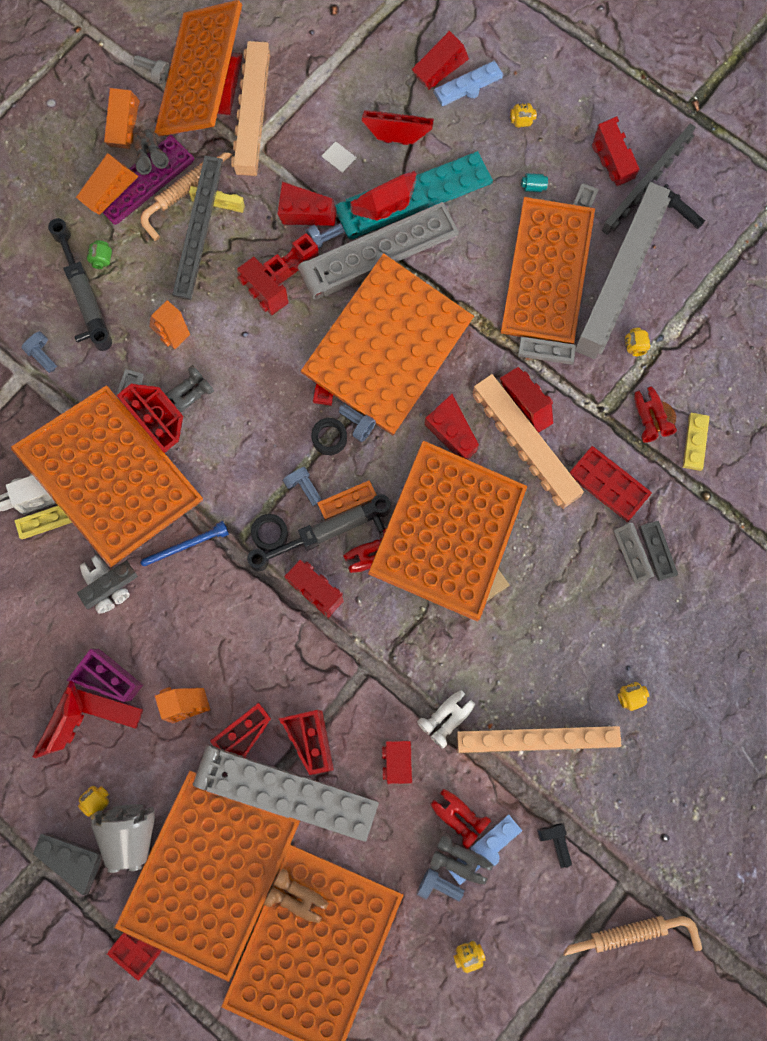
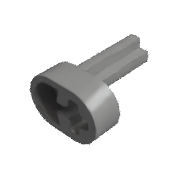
[133,55,170,85]

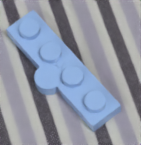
[434,61,503,106]
[448,815,522,885]

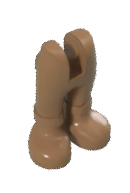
[264,868,329,923]

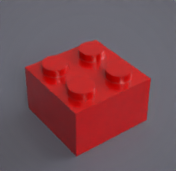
[382,741,412,784]

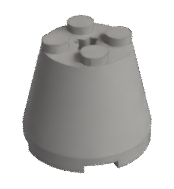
[91,804,155,873]

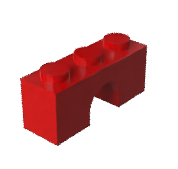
[263,233,319,285]

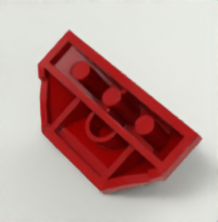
[218,52,243,115]
[362,110,434,145]
[351,171,416,221]
[116,383,184,453]
[32,681,84,758]

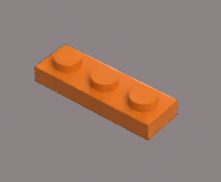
[317,480,376,520]

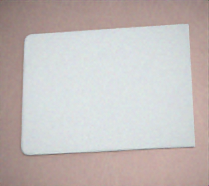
[322,142,357,172]

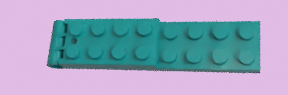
[335,151,493,240]

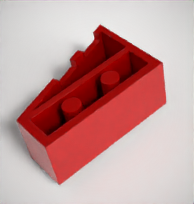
[412,30,469,90]
[592,116,639,187]
[277,182,336,226]
[425,394,479,460]
[284,560,344,618]
[210,702,271,757]
[279,710,334,775]

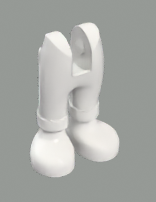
[80,555,130,614]
[417,690,475,749]

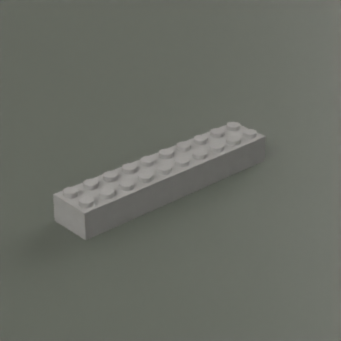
[575,182,671,359]

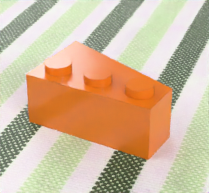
[104,88,140,149]
[76,153,139,215]
[149,300,190,349]
[155,687,211,723]

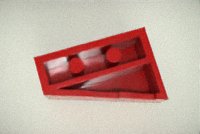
[237,256,289,316]
[500,367,554,433]

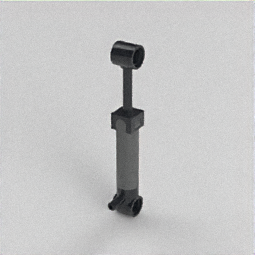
[48,218,112,351]
[247,494,391,572]

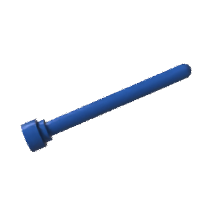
[140,521,229,566]

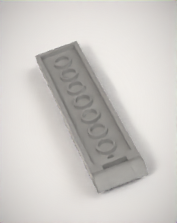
[298,202,459,300]
[193,745,379,842]

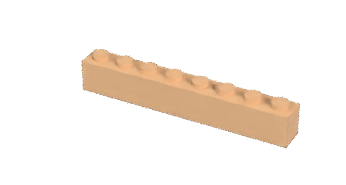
[231,41,270,176]
[473,374,584,509]
[456,726,621,753]

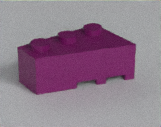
[66,649,143,702]

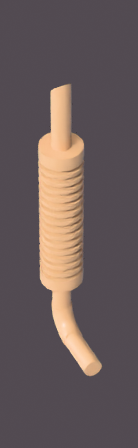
[141,153,232,241]
[563,916,702,956]

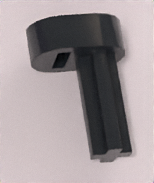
[537,823,572,868]

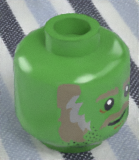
[87,240,112,269]

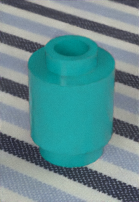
[521,173,548,192]

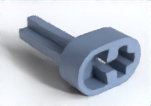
[305,223,345,249]
[21,331,57,373]
[338,403,376,442]
[282,467,322,506]
[416,868,465,902]

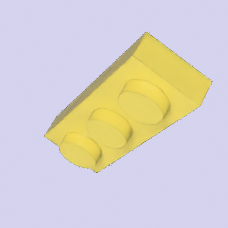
[189,186,245,213]
[682,413,710,471]
[14,506,72,540]

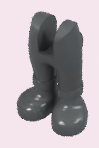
[133,129,169,175]
[165,365,214,413]
[430,832,494,885]

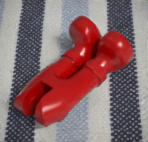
[634,386,677,443]
[343,529,386,573]
[430,789,492,849]

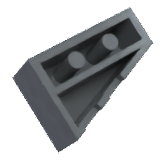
[33,833,102,896]

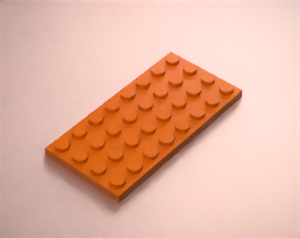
[154,0,242,136]
[500,197,595,344]

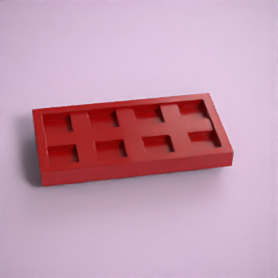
[569,446,652,523]
[107,932,162,981]

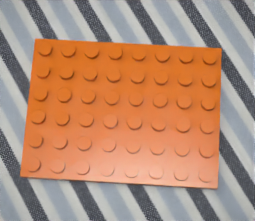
[301,253,474,435]
[11,385,203,568]
[368,440,527,622]
[115,771,300,982]
[221,844,404,1041]

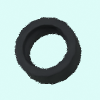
[311,418,347,456]
[251,514,288,552]

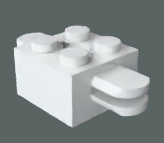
[0,474,56,515]

